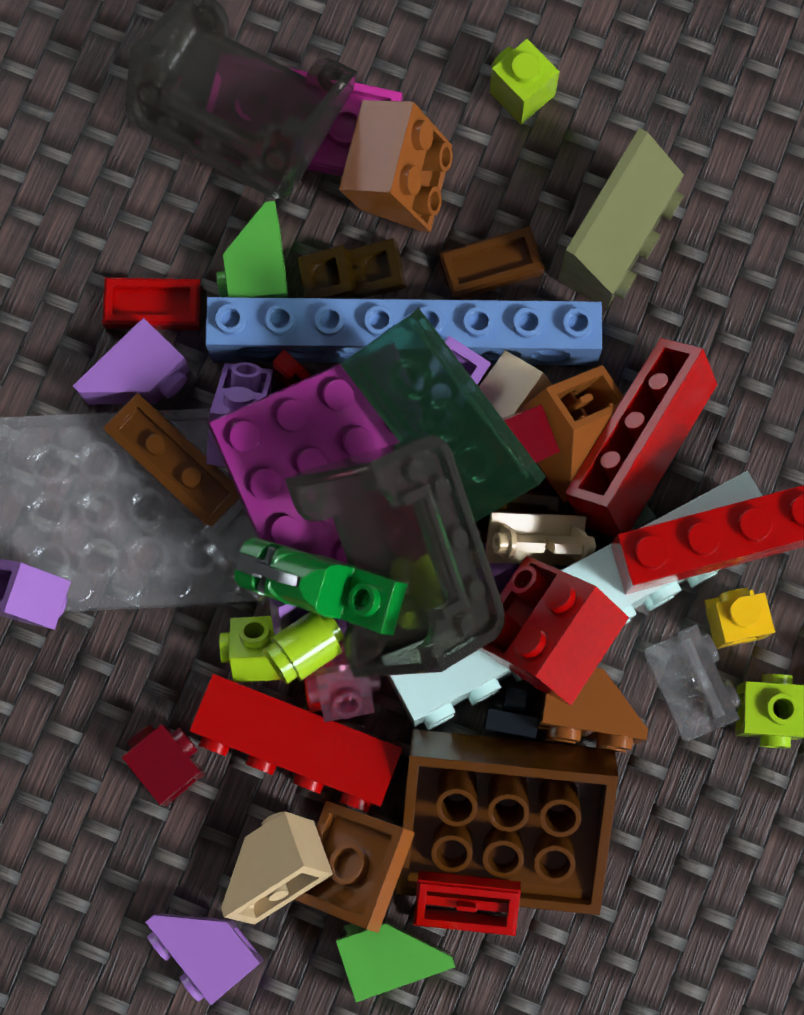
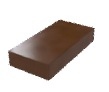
[439,226,545,300]

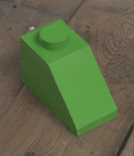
[216,201,289,298]
[336,921,455,1002]

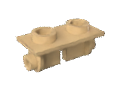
[484,512,596,565]

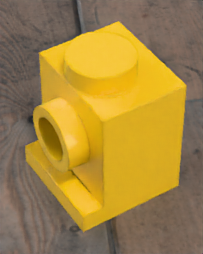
[703,588,775,649]

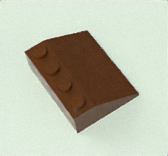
[396,729,619,915]

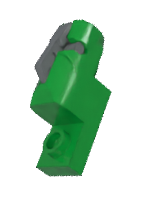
[234,537,408,636]

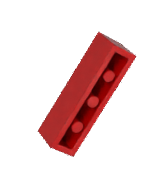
[564,338,718,537]
[611,485,804,595]
[190,674,403,813]

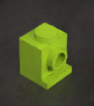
[220,616,282,682]

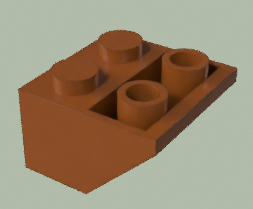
[339,100,453,232]
[517,365,624,503]
[537,668,648,753]

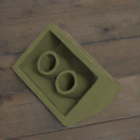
[558,128,684,309]

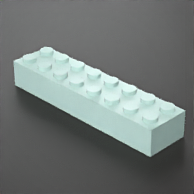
[385,471,762,730]

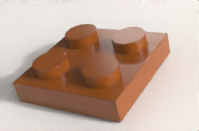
[294,801,415,933]

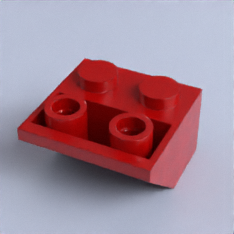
[469,555,629,706]

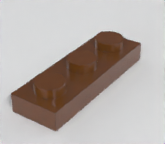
[103,393,241,532]

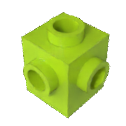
[735,674,804,748]

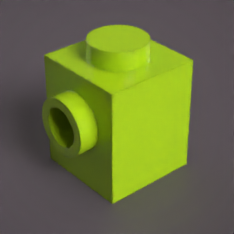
[489,39,560,125]

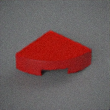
[272,349,311,387]

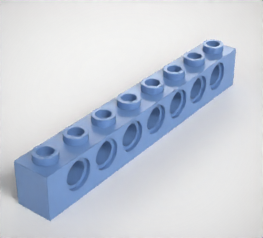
[206,297,602,366]

